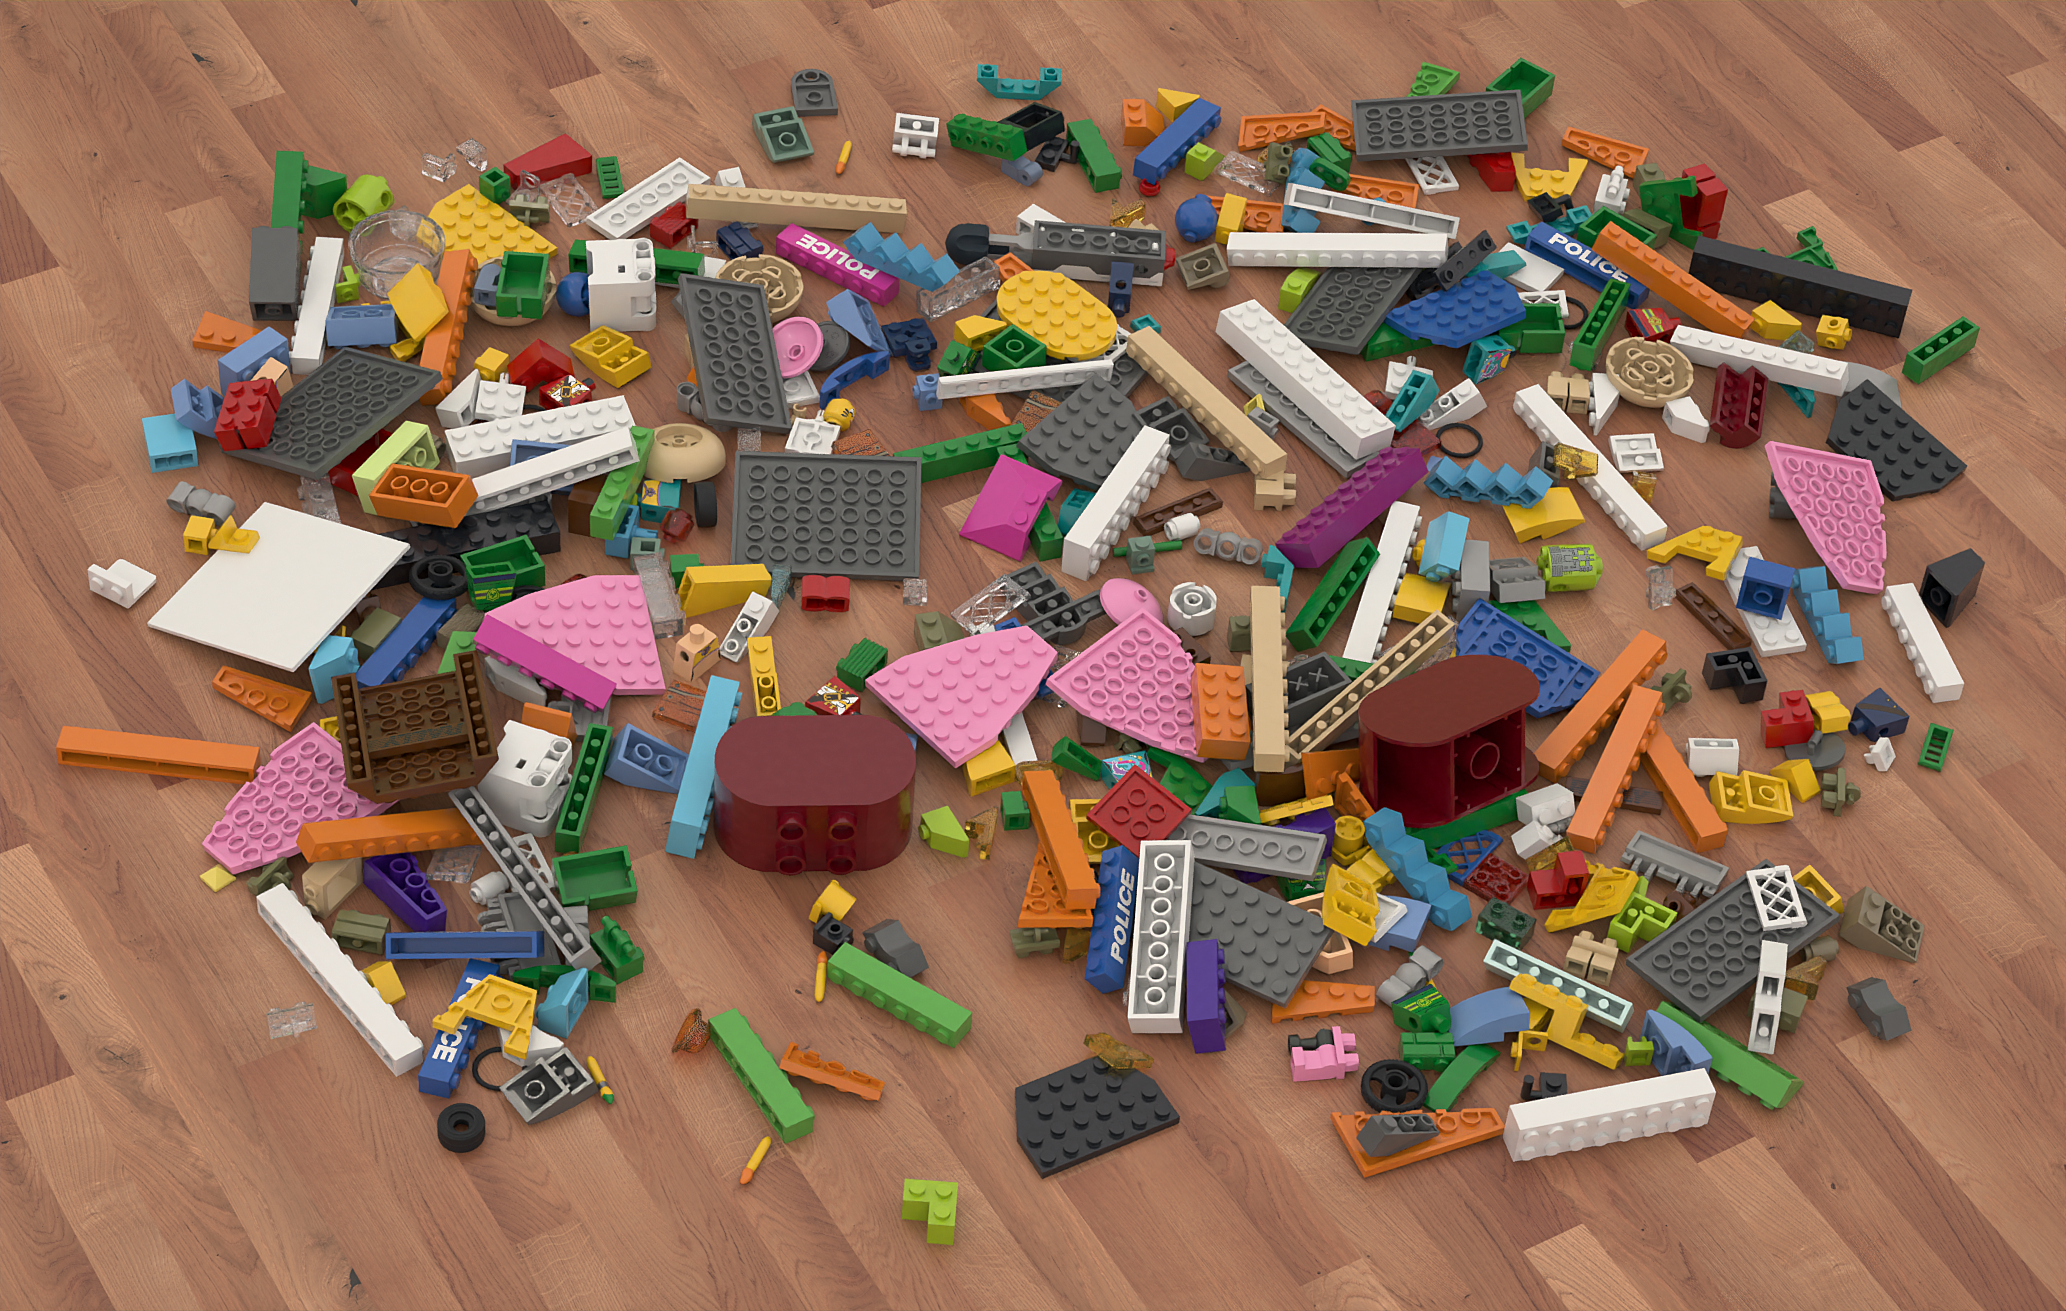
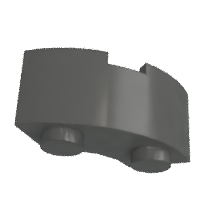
[862,919,929,978]
[1847,977,1911,1041]

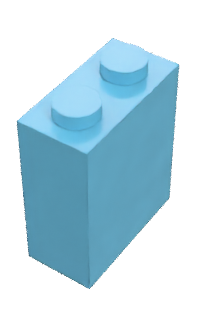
[142,414,198,473]
[1418,511,1470,582]

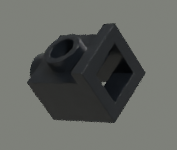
[813,912,854,955]

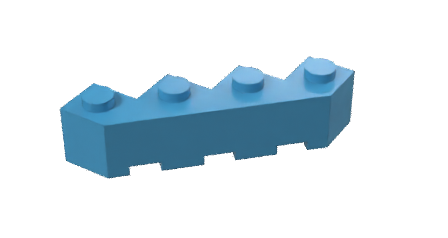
[1281,148,1325,233]
[843,222,960,292]
[1423,455,1553,509]
[1791,566,1864,664]
[1363,807,1472,931]

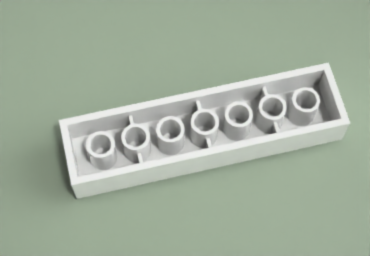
[445,395,636,479]
[1061,426,1171,581]
[1128,840,1195,1033]
[1503,1068,1716,1162]

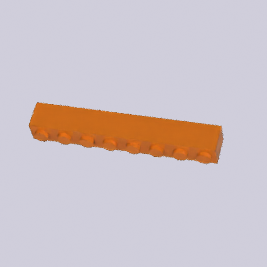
[1591,221,1755,339]
[419,249,478,406]
[1533,629,1668,784]
[1566,685,1665,854]
[1613,712,1728,853]
[56,726,261,784]
[1021,770,1100,910]
[296,808,484,863]

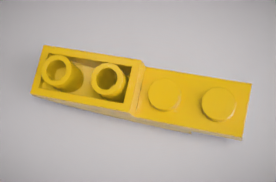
[747,636,781,716]

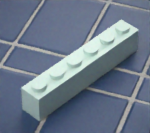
[1483,939,1634,1033]

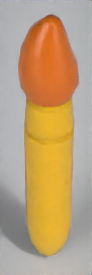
[835,141,852,174]
[814,951,828,1002]
[740,1136,771,1184]

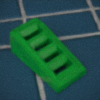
[596,156,624,199]
[1918,723,1954,772]
[1051,736,1102,781]

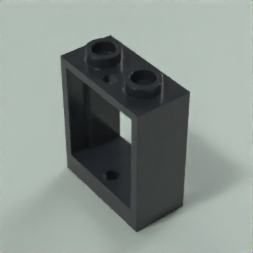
[997,102,1065,151]

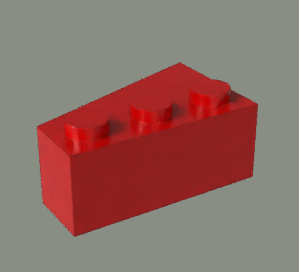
[1467,152,1516,192]

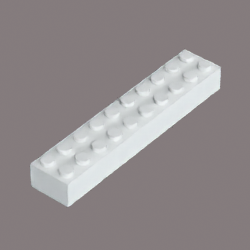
[1216,299,1396,460]

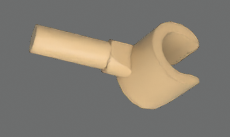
[790,403,806,425]

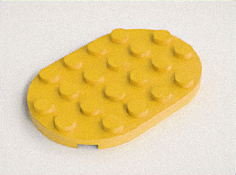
[997,271,1117,361]

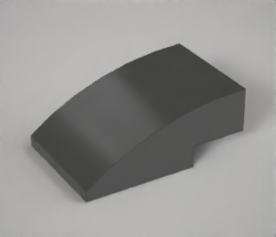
[1132,396,1210,461]
[499,1047,599,1125]

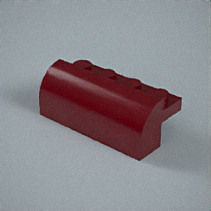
[1709,362,1769,449]

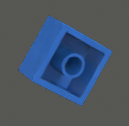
[1736,556,1795,620]

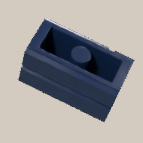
[716,221,764,260]

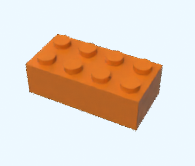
[369,463,479,528]
[1190,663,1251,761]

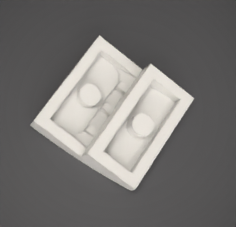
[1608,433,1664,473]

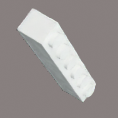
[1881,583,1964,703]

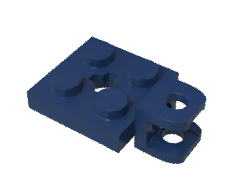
[881,318,937,371]

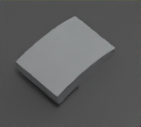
[1835,361,1902,408]
[1489,557,1545,603]

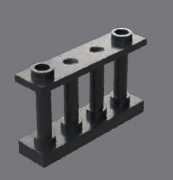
[1406,229,1497,301]

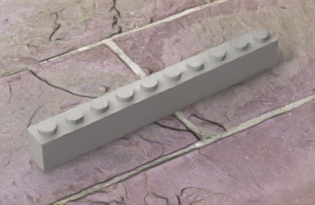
[448,786,602,971]

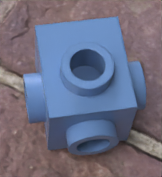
[912,373,942,411]

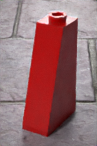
[503,133,592,192]

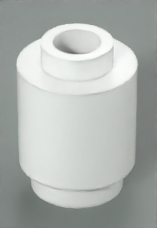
[1164,513,1200,541]
[470,871,509,905]

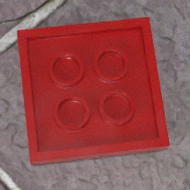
[1086,764,1192,859]

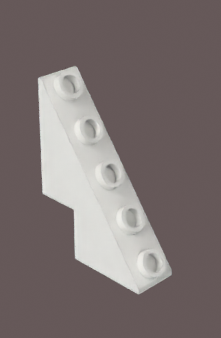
[1748,940,1788,1054]

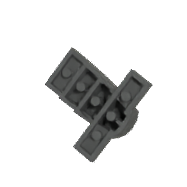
[996,561,1107,646]

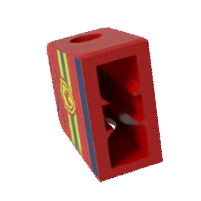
[1624,308,1681,344]

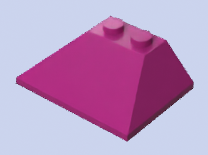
[959,454,1063,562]

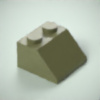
[914,611,964,652]

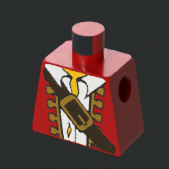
[539,375,596,410]
[805,676,862,715]

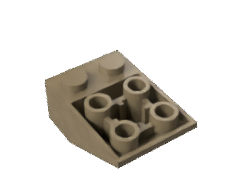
[1839,886,1925,963]

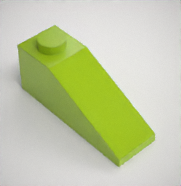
[1278,267,1321,313]

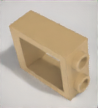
[302,857,363,919]

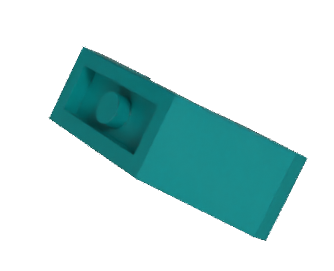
[977,64,1061,100]
[1261,545,1294,613]

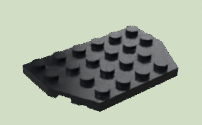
[1825,379,1967,502]
[1015,1052,1180,1179]

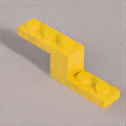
[1509,973,1625,1070]

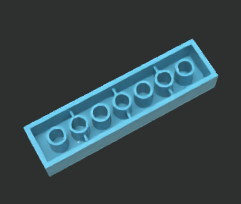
[665,675,742,859]

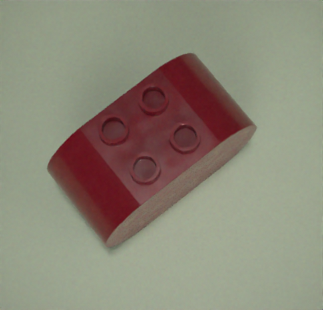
[1358,655,1540,828]
[714,715,916,876]

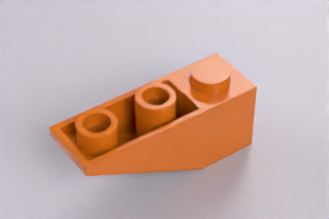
[959,393,1011,430]

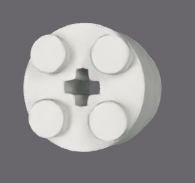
[1167,582,1217,636]

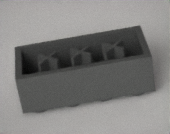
[1245,651,1352,730]

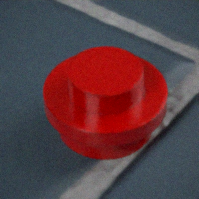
[1139,178,1161,196]

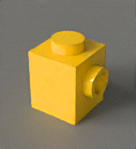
[474,347,509,383]
[183,515,218,555]

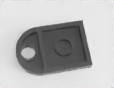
[791,69,838,117]

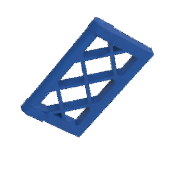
[1436,830,1503,886]

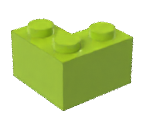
[1607,891,1677,953]
[902,1178,958,1245]

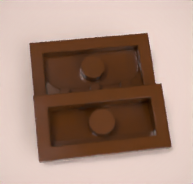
[1255,762,1306,807]

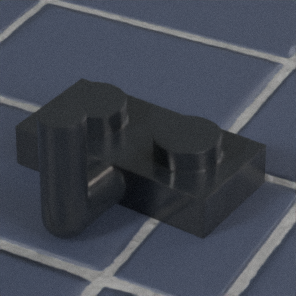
[1035,137,1080,172]
[1527,192,1574,223]
[1520,1072,1567,1101]

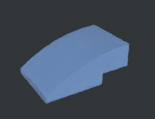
[171,379,238,439]
[1368,895,1431,952]
[1447,987,1530,1046]
[1639,1009,1713,1076]

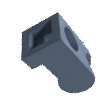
[1001,156,1043,186]
[474,264,501,307]

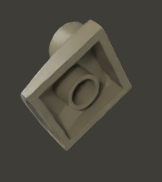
[1175,243,1230,290]

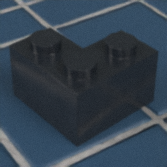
[1702,647,1768,704]

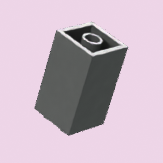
[249,226,301,321]

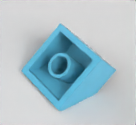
[308,635,361,704]
[536,968,588,1039]

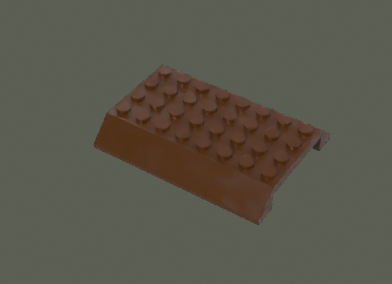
[331,650,499,804]

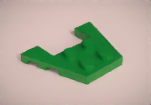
[1639,176,1703,251]
[1756,226,1838,271]
[1488,600,1571,652]
[1147,746,1213,815]

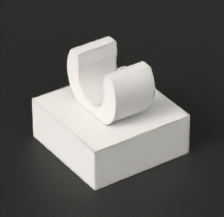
[1864,738,1896,771]

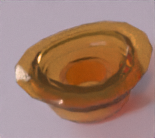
[671,1008,711,1054]

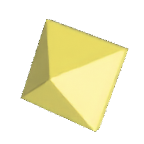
[1243,394,1265,416]
[200,863,236,892]

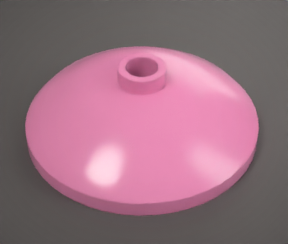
[772,317,823,378]
[1100,578,1163,625]

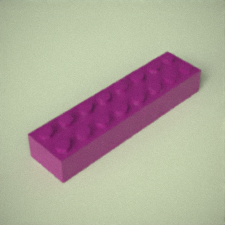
[1275,447,1428,568]

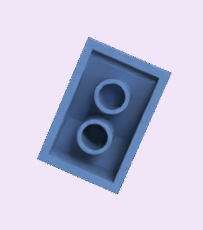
[826,289,893,357]
[604,723,689,794]

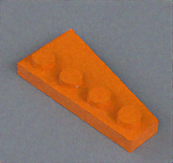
[1311,104,1356,151]
[1238,112,1326,152]
[192,311,262,353]
[1301,748,1360,800]

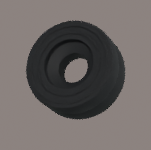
[437,1103,486,1153]

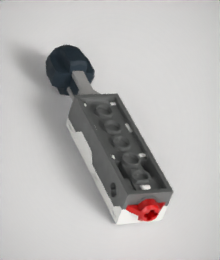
[945,220,1176,286]

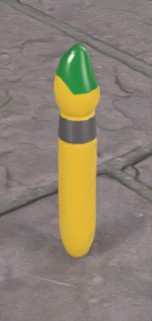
[586,1056,614,1104]

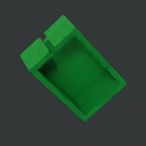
[1485,57,1555,119]
[1576,206,1657,250]
[496,251,550,319]
[1492,303,1565,353]
[460,535,546,587]
[551,845,638,911]

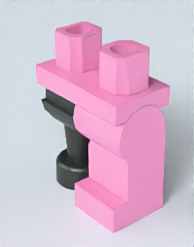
[1288,1026,1359,1082]

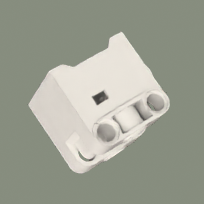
[586,238,657,332]
[478,720,572,838]

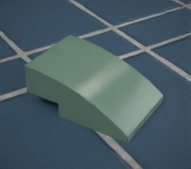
[752,106,814,163]

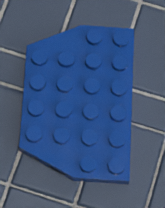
[1383,271,1526,348]
[1456,598,1600,718]

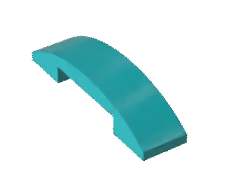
[1506,205,1592,245]

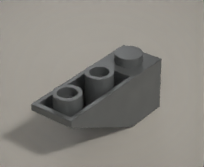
[1175,442,1251,481]
[1356,1114,1440,1157]

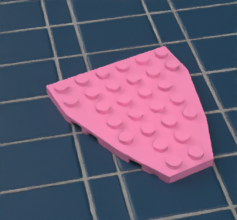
[1765,441,1887,594]
[483,575,666,695]
[1046,608,1209,763]
[865,626,1058,768]
[202,722,399,874]

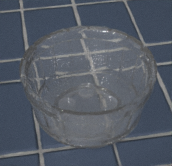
[348,210,446,300]

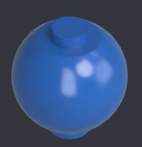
[1175,194,1218,242]
[556,272,590,317]

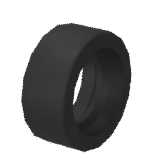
[694,482,717,527]

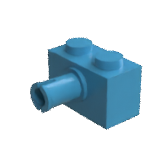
[605,505,659,558]

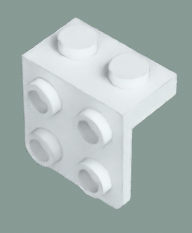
[87,559,156,609]

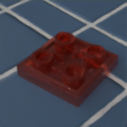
[1390,419,1442,456]
[1462,853,1529,911]

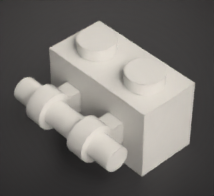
[892,113,939,159]
[1592,166,1630,215]
[1686,738,1739,777]
[1516,783,1575,834]

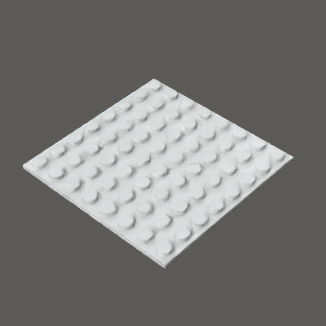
[147,502,410,672]

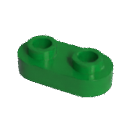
[1309,158,1351,191]

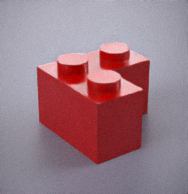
[507,338,575,394]
[1760,690,1814,748]
[1527,850,1589,910]

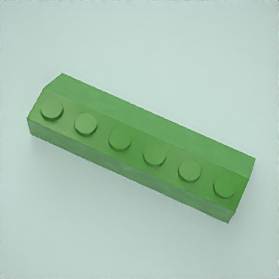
[1656,1001,1804,1110]

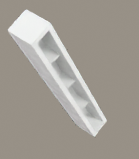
[1284,183,1460,239]
[289,237,344,375]
[1670,325,1849,397]

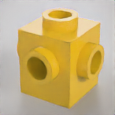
[1816,315,1852,350]

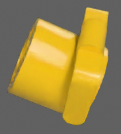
[1331,816,1373,866]
[809,880,856,924]

